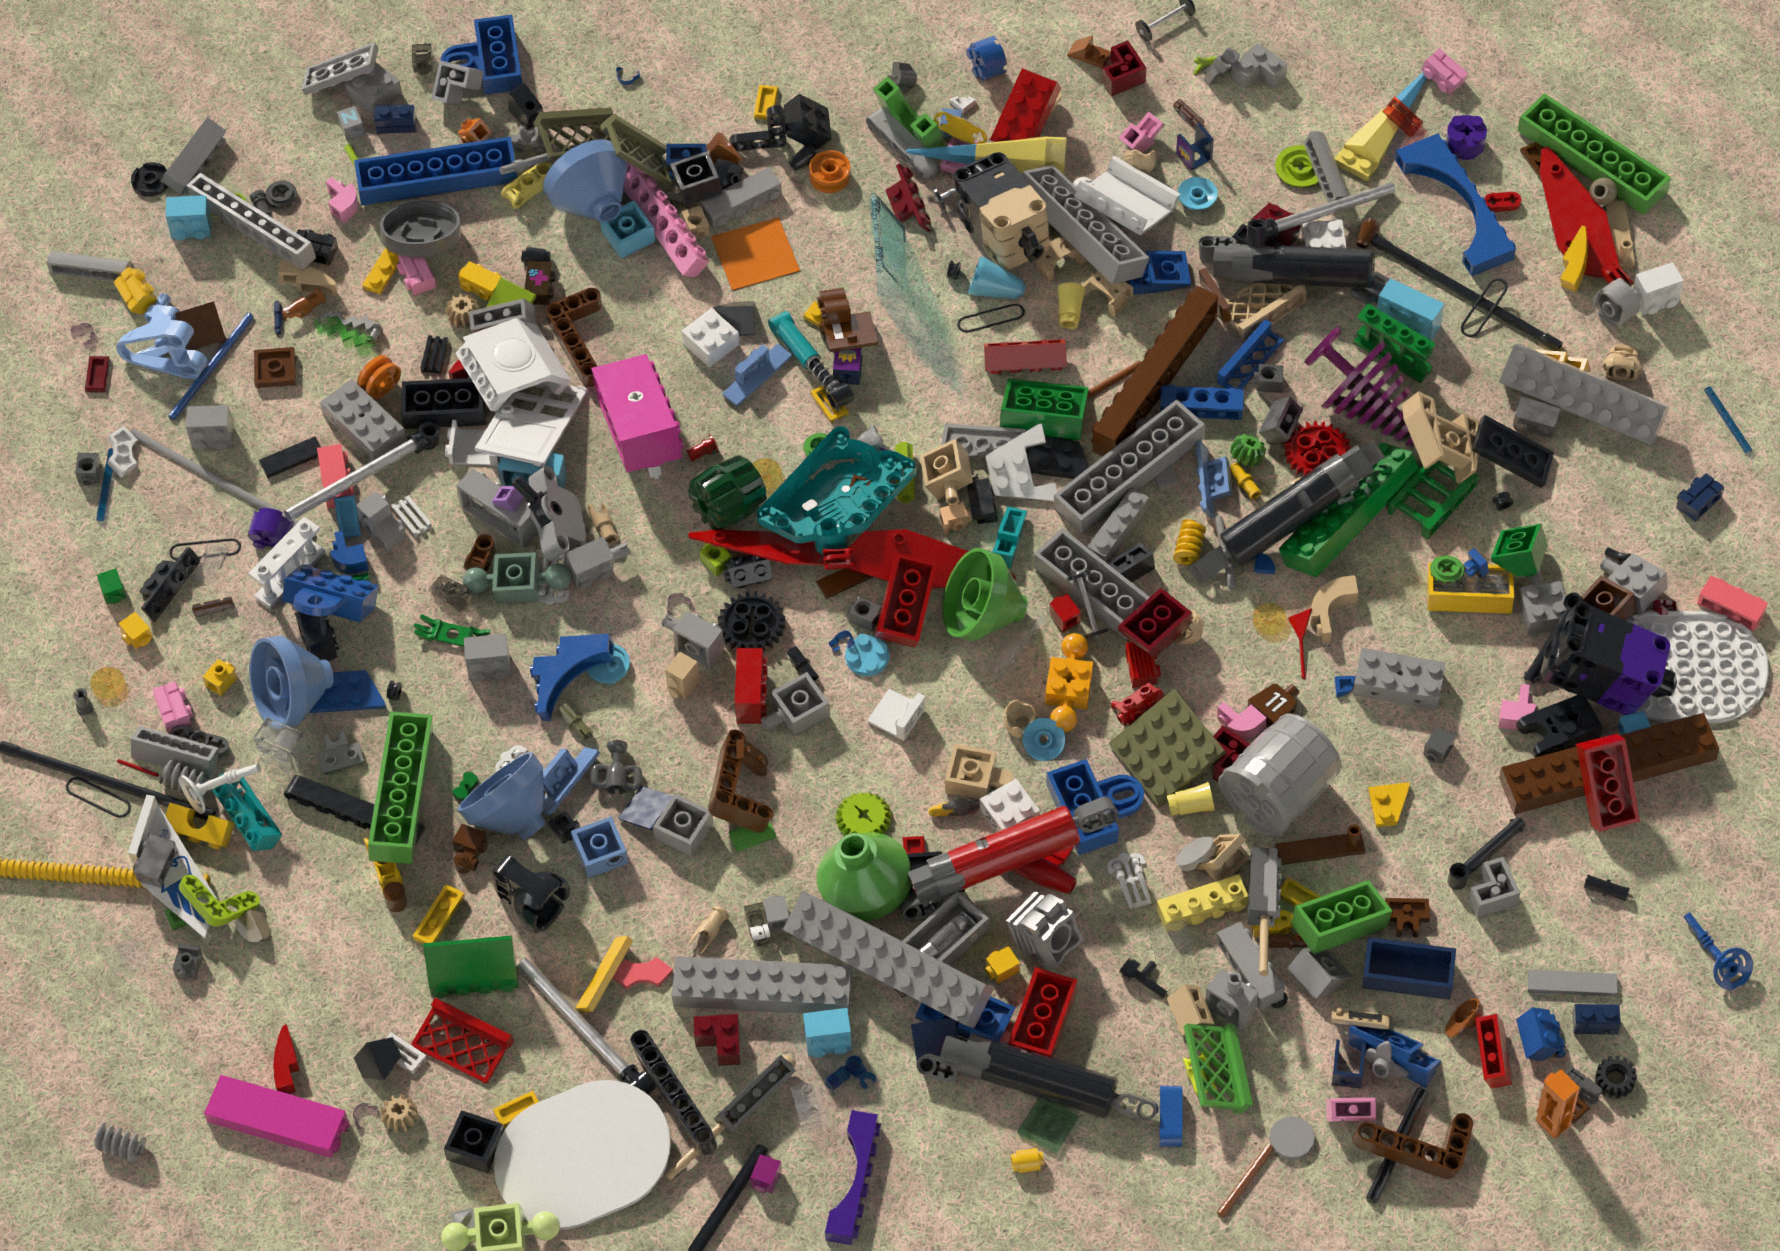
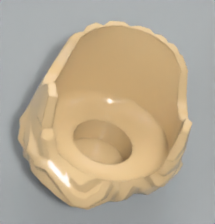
[1123,148,1157,175]
[1172,610,1205,645]
[1004,700,1036,738]

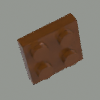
[175,301,226,350]
[254,347,296,388]

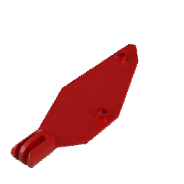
[1540,147,1634,287]
[688,529,870,576]
[823,529,1016,589]

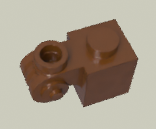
[452,824,488,874]

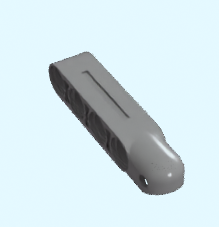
[866,107,938,179]

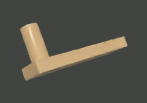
[1604,201,1635,270]

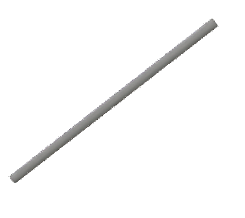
[130,428,299,527]

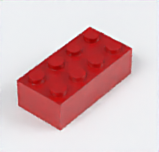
[990,68,1061,143]
[875,553,937,648]
[1576,734,1640,832]
[1008,967,1078,1058]

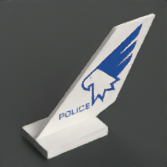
[128,795,217,939]

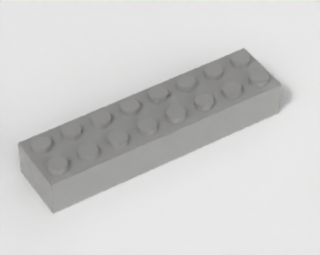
[1022,165,1149,284]
[1499,343,1670,445]
[1054,400,1205,534]
[672,956,852,1016]

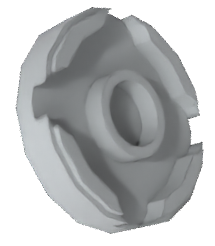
[1176,837,1217,871]
[1269,1116,1315,1160]

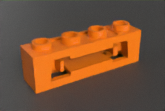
[1536,1069,1580,1139]

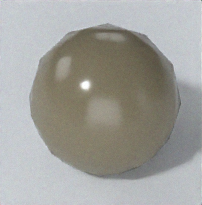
[1589,178,1618,205]

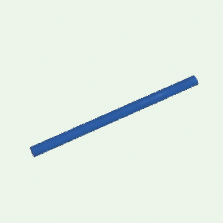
[168,313,254,420]

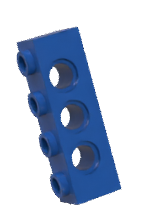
[1160,385,1244,420]

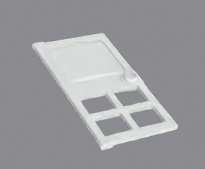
[475,382,588,467]

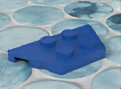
[309,670,386,713]

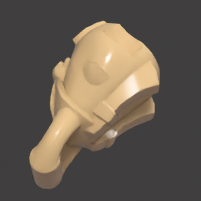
[1602,344,1642,381]

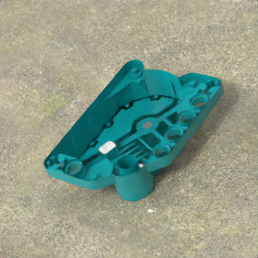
[757,426,917,556]

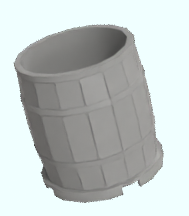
[1218,713,1342,837]

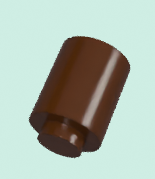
[383,882,407,912]

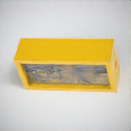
[1427,562,1514,614]

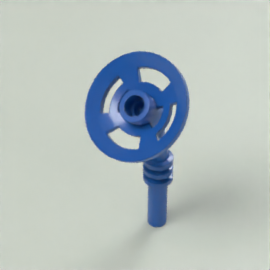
[1683,912,1753,990]

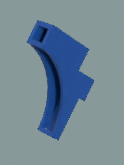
[530,633,614,722]

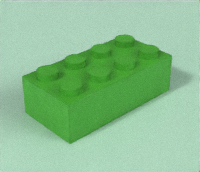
[1291,880,1392,954]

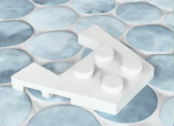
[986,424,1057,502]

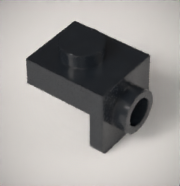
[548,811,580,844]

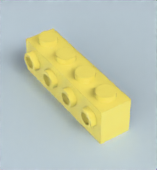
[1156,875,1248,932]

